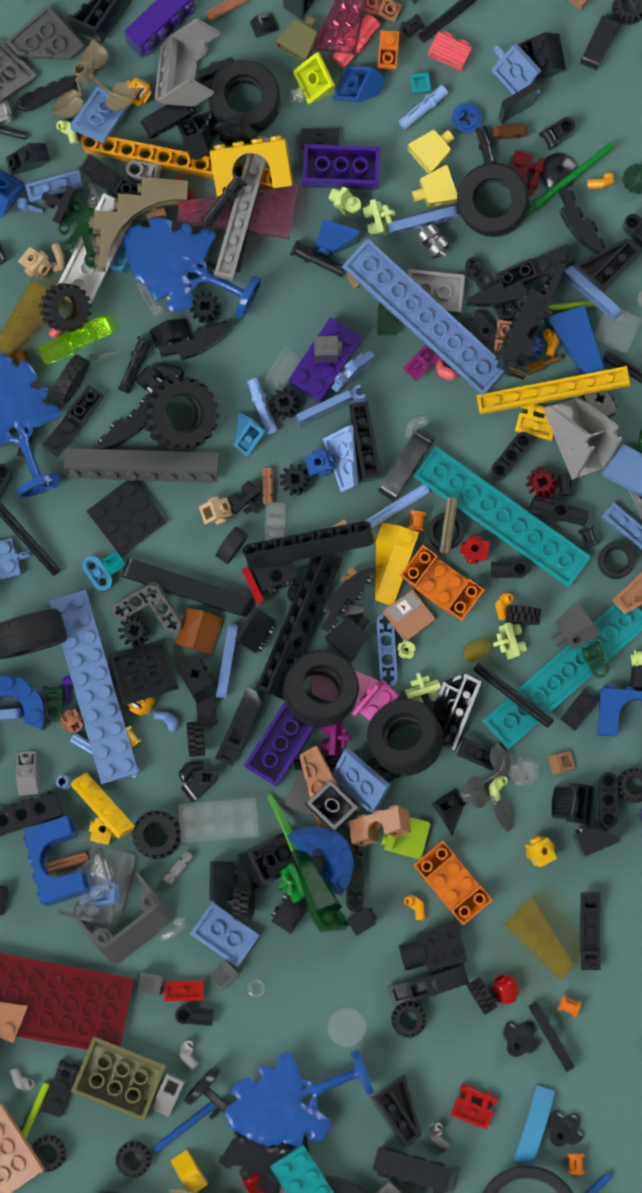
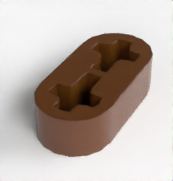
[492,125,528,140]

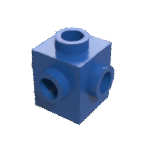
[304,448,336,477]

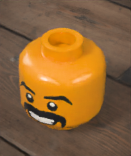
[126,77,152,106]
[128,697,156,716]

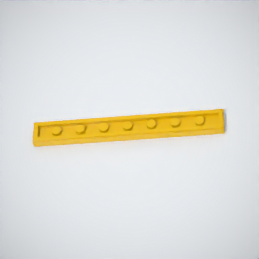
[477,366,631,415]

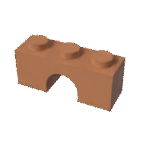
[349,805,411,847]

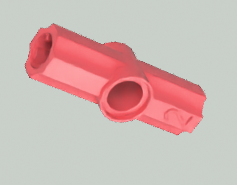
[332,15,380,69]

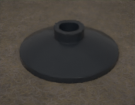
[540,153,577,188]

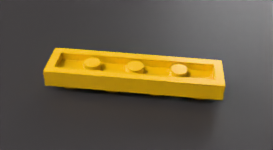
[71,772,135,839]

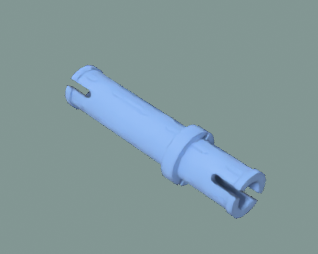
[398,85,449,130]
[247,378,278,435]

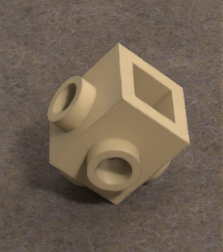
[18,247,53,280]
[199,496,233,525]

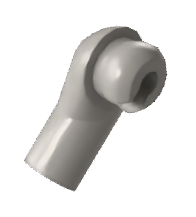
[9,1067,35,1091]

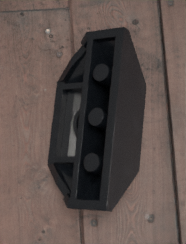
[432,673,483,751]

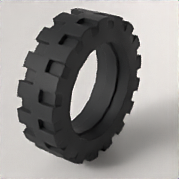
[51,354,90,405]

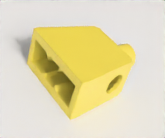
[407,130,454,174]
[411,165,457,208]

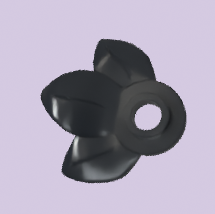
[460,311,496,344]
[503,1021,540,1057]
[548,1110,584,1147]

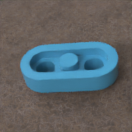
[82,556,113,592]

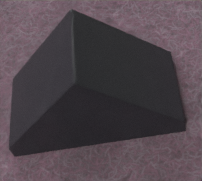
[150,318,192,348]

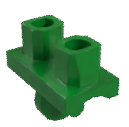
[278,863,306,904]

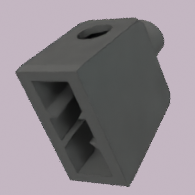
[551,602,601,648]

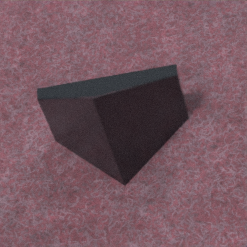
[431,788,466,836]

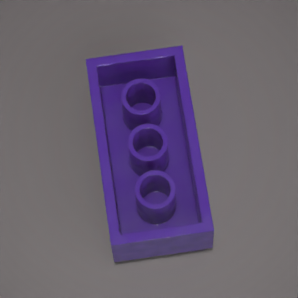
[124,0,196,58]
[303,144,380,190]
[288,317,362,404]
[244,702,315,787]

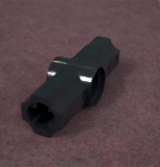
[529,496,589,527]

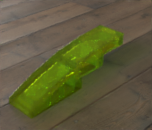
[37,313,116,365]

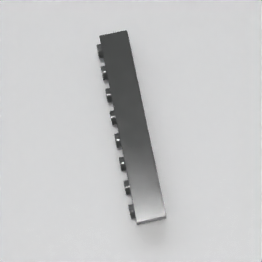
[64,448,219,483]

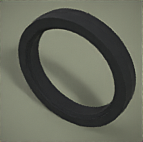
[482,1166,573,1193]

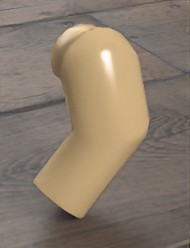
[51,243,64,272]

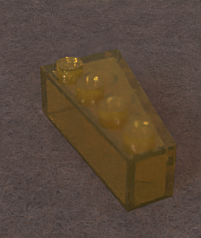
[0,280,66,359]
[503,897,574,980]

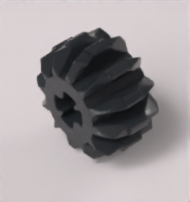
[189,292,221,324]
[268,387,300,420]
[279,464,311,496]
[118,615,151,648]

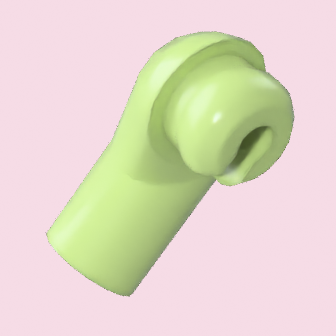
[56,120,79,145]

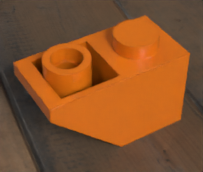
[378,31,399,70]

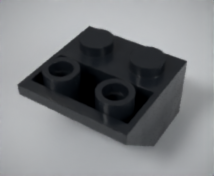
[518,32,566,79]

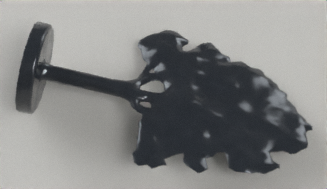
[184,1065,310,1193]

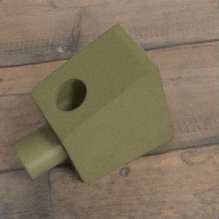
[275,15,317,63]

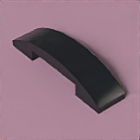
[580,892,601,970]

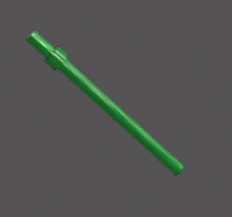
[526,142,615,217]

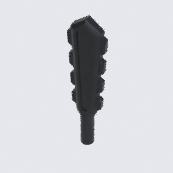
[16,71,96,112]

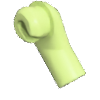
[489,775,508,802]

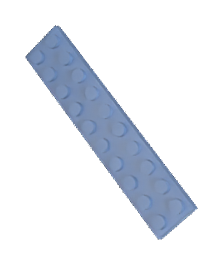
[342,238,504,395]
[49,590,139,785]

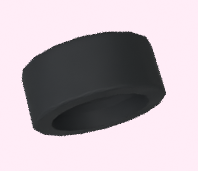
[428,513,464,549]
[215,527,248,564]
[598,542,635,579]

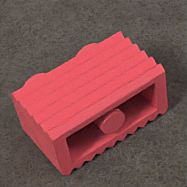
[428,31,472,72]

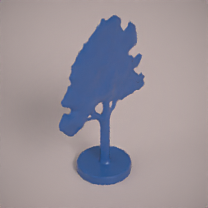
[122,216,262,319]
[0,354,62,498]
[224,1049,374,1147]

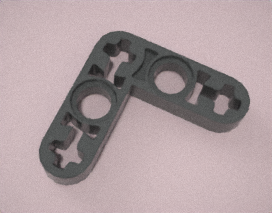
[112,582,182,633]

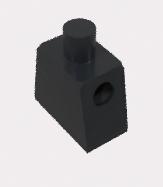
[325,614,370,663]

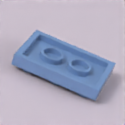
[71,87,130,143]
[332,748,391,814]
[190,902,260,968]

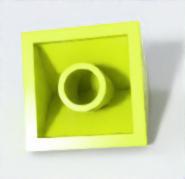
[293,52,335,104]

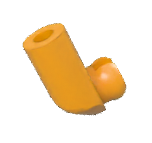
[587,173,615,189]
[543,328,560,357]
[404,895,425,920]

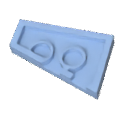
[323,425,359,492]

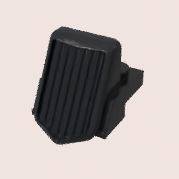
[552,783,593,825]

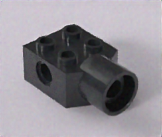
[398,922,468,971]

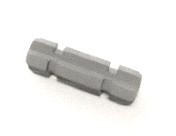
[163,851,194,885]

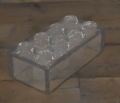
[178,797,260,843]

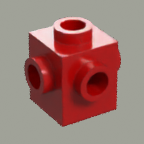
[460,536,489,564]

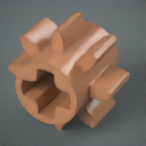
[60,709,84,734]

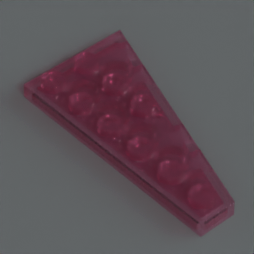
[313,0,367,55]
[177,184,299,240]

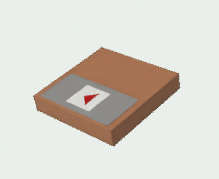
[382,589,436,642]

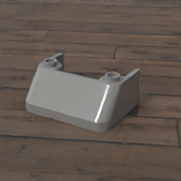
[155,18,220,107]

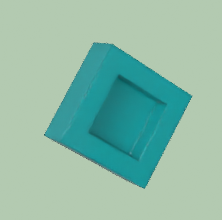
[410,72,431,95]
[101,551,126,576]

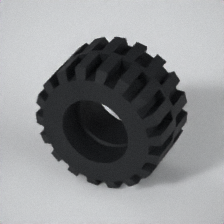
[39,283,92,332]
[132,810,181,859]

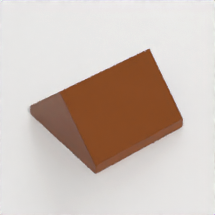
[175,608,223,655]

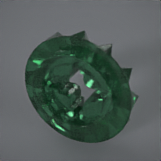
[622,164,642,195]

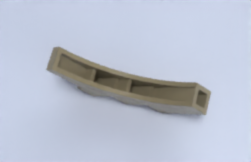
[89,177,188,272]

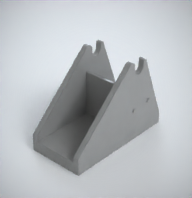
[544,396,622,480]

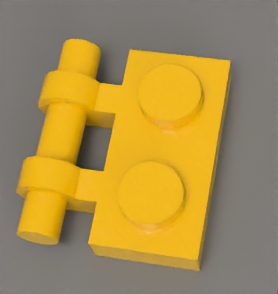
[514,404,553,441]

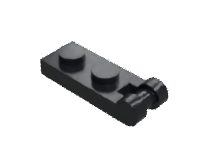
[42,1059,79,1118]

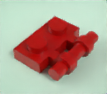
[450,1084,498,1130]

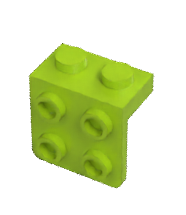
[381,817,430,859]

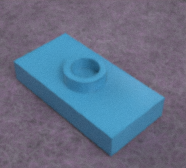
[109,235,129,274]

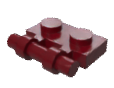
[502,150,546,196]

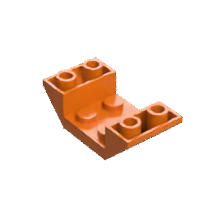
[400,545,484,621]
[413,840,493,925]

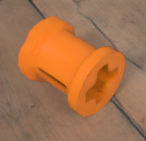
[408,510,427,533]
[557,994,582,1018]
[567,1153,585,1175]

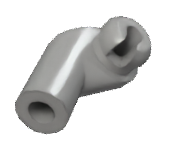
[180,1040,199,1070]

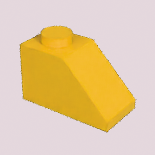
[170,1149,208,1193]

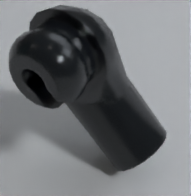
[178,761,204,783]

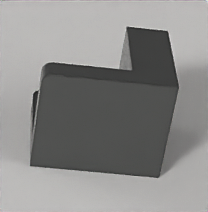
[210,960,239,990]
[138,971,164,996]

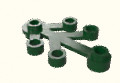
[58,198,100,269]

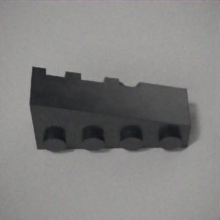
[372,1146,460,1193]

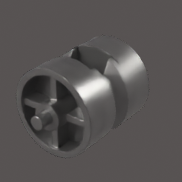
[415,223,451,260]

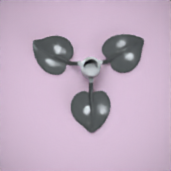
[460,742,513,832]

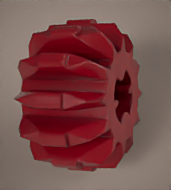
[525,467,558,499]

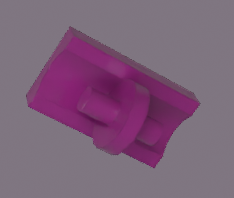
[402,344,440,382]
[320,721,352,756]

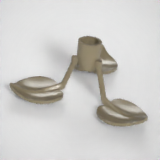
[50,39,136,118]

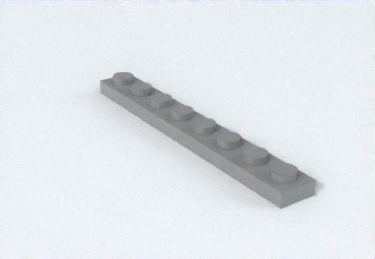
[214,136,270,281]

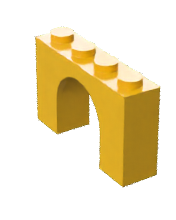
[209,135,293,197]

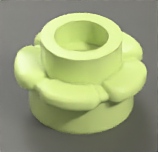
[397,640,416,659]
[630,650,642,668]

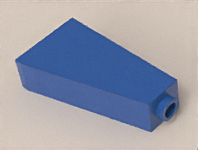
[547,306,604,375]

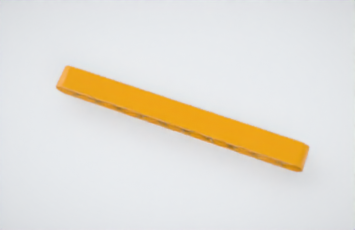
[81,135,282,191]

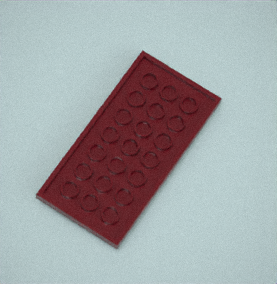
[0,953,134,1050]

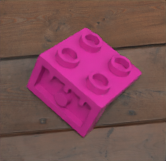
[352,680,399,721]

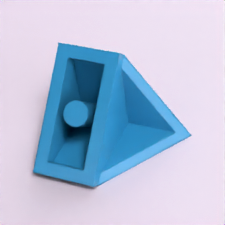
[233,412,266,457]

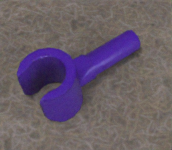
[62,676,73,703]

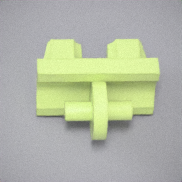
[328,187,361,218]
[362,199,396,236]
[493,622,527,660]
[404,673,441,703]

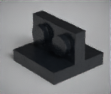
[41,186,75,224]

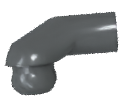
[430,1122,450,1151]

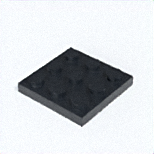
[86,480,167,557]
[109,639,179,706]

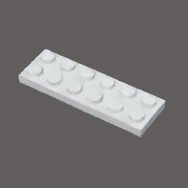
[57,193,133,304]

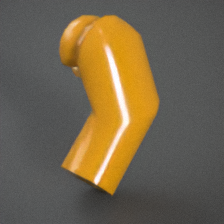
[495,593,513,621]

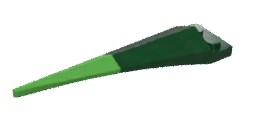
[267,793,349,932]

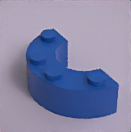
[0,676,46,730]
[288,825,353,895]

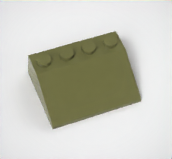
[71,1036,166,1122]

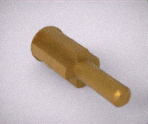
[524,355,563,376]

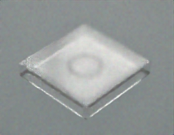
[594,309,642,354]
[72,854,113,907]

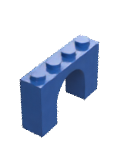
[596,685,642,737]
[24,816,91,907]

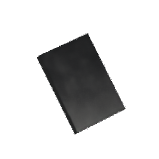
[498,83,538,124]

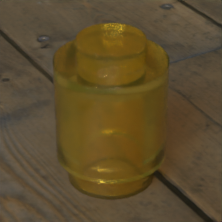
[462,638,491,662]

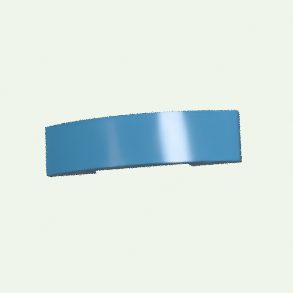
[513,1085,555,1166]

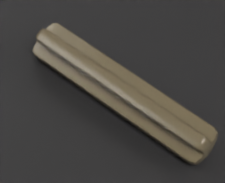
[440,497,457,554]

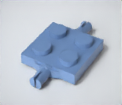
[491,43,541,96]
[332,351,375,393]
[0,538,31,581]

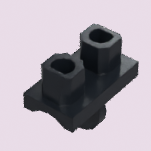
[227,481,262,515]

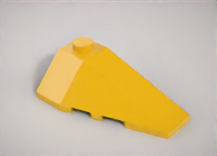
[375,522,419,606]

